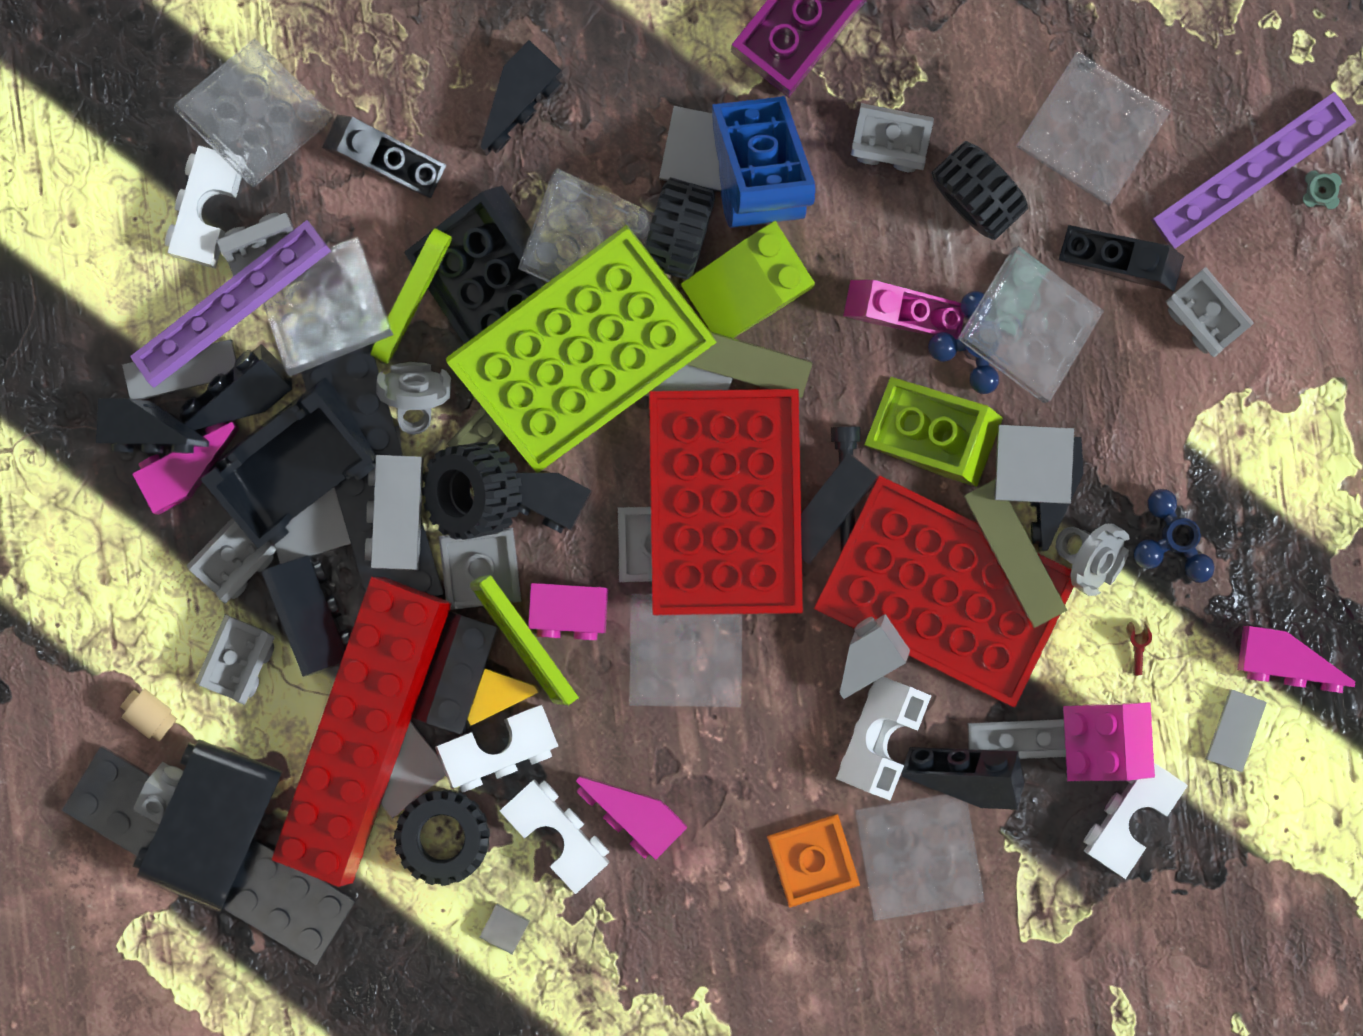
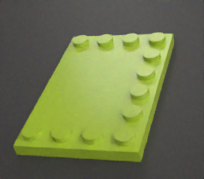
[446,224,717,473]

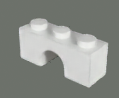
[165,145,246,269]
[836,677,931,800]
[435,705,558,793]
[1084,763,1188,879]
[500,779,609,894]

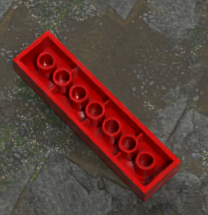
[272,577,452,887]

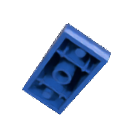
[712,96,815,228]

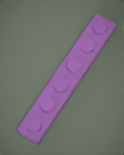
[1151,92,1356,249]
[130,220,331,388]

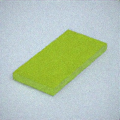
[469,575,579,706]

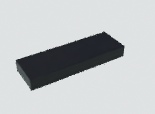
[801,453,879,564]

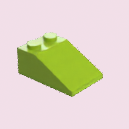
[680,221,815,338]
[864,377,1003,487]

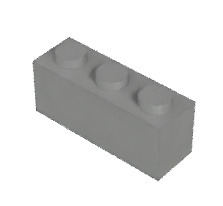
[365,455,424,570]

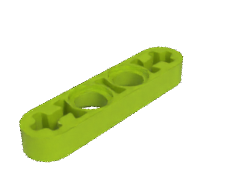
[370,228,452,364]

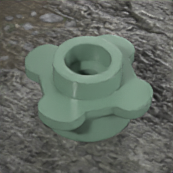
[1302,171,1342,210]

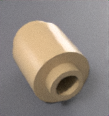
[120,688,178,742]

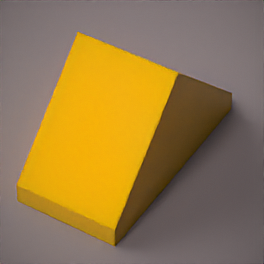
[468,669,539,726]

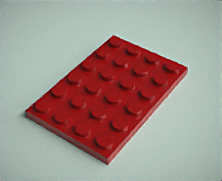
[649,389,803,616]
[813,475,1074,708]

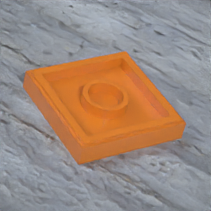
[767,814,860,908]

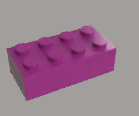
[731,0,867,98]

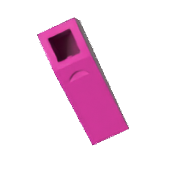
[844,280,964,339]
[133,422,239,515]
[1237,626,1355,693]
[576,776,687,860]

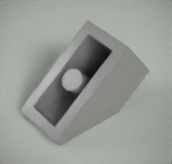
[840,614,910,699]

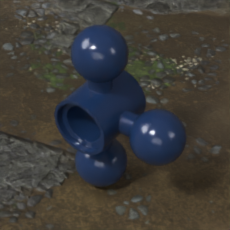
[928,291,999,394]
[1134,489,1215,583]

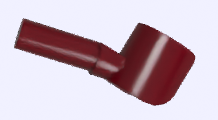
[1126,621,1152,676]

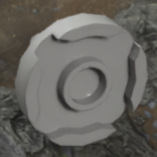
[376,362,451,435]
[1056,524,1130,596]

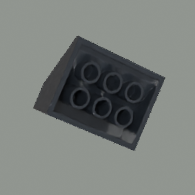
[404,185,560,344]

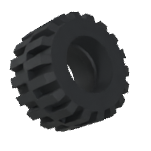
[931,141,1028,240]
[645,177,715,280]
[421,442,522,540]
[394,789,491,886]

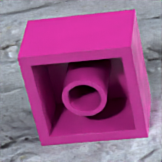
[528,583,608,640]
[1063,702,1155,781]

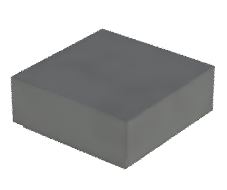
[479,903,530,954]

